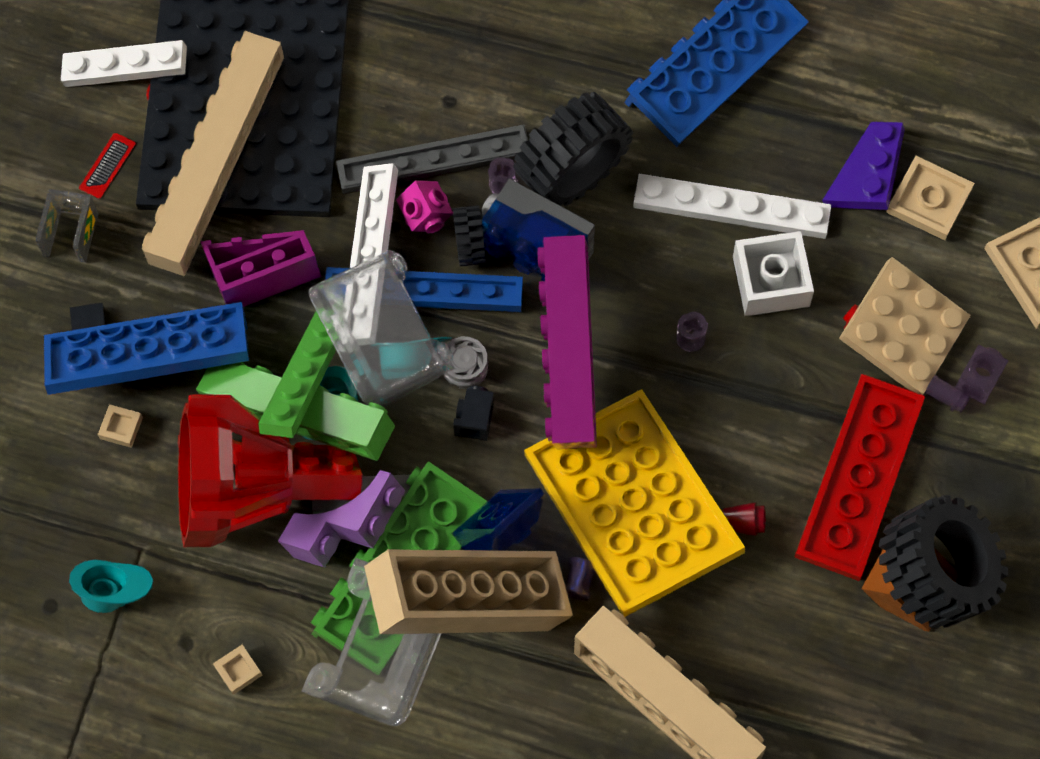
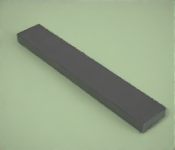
[336,124,528,194]

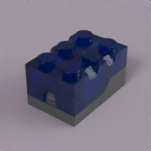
[481,179,595,281]

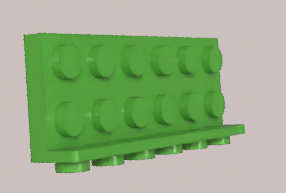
[311,461,490,675]

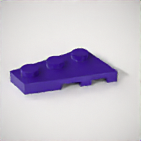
[822,122,905,210]

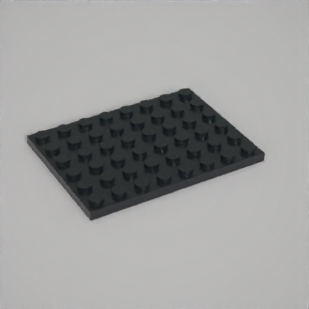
[136,0,349,217]

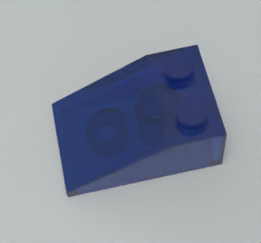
[451,488,545,551]

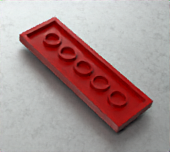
[795,374,925,581]

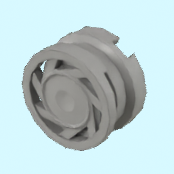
[441,336,488,389]

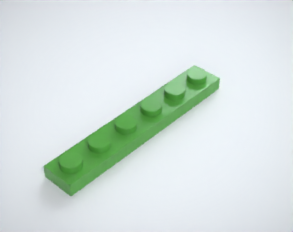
[258,300,345,438]

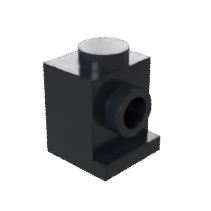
[453,385,494,441]

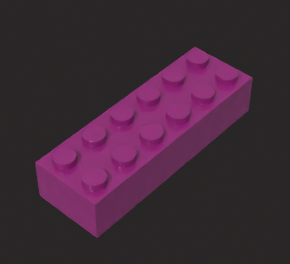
[538,235,597,449]

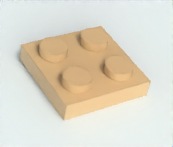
[886,156,975,240]

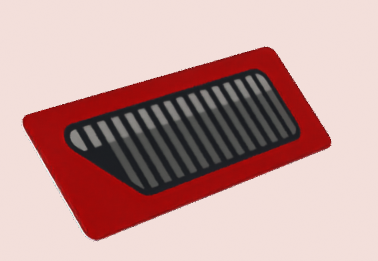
[79,133,136,199]

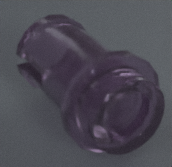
[925,375,971,413]

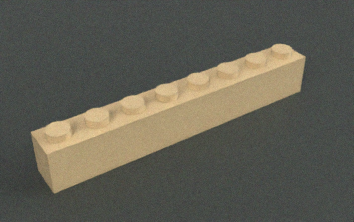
[142,31,284,276]

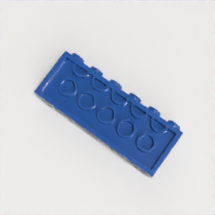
[625,0,809,147]
[44,302,249,395]

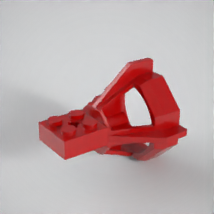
[178,394,362,547]

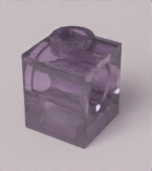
[955,345,1009,405]

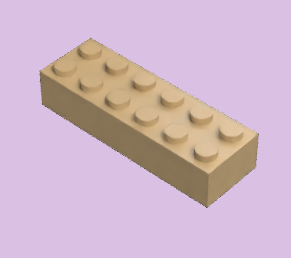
[364,549,573,634]
[574,606,766,759]

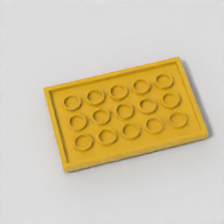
[524,389,745,617]

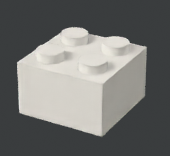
[733,231,814,316]

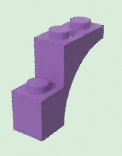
[278,470,405,568]

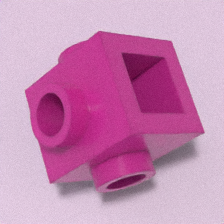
[396,180,453,233]

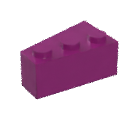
[200,230,321,307]

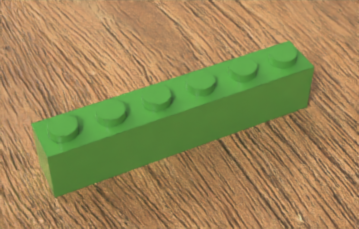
[196,362,395,461]

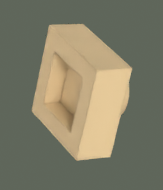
[98,404,143,448]
[213,645,263,695]

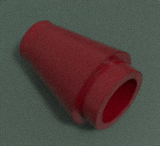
[721,502,766,536]

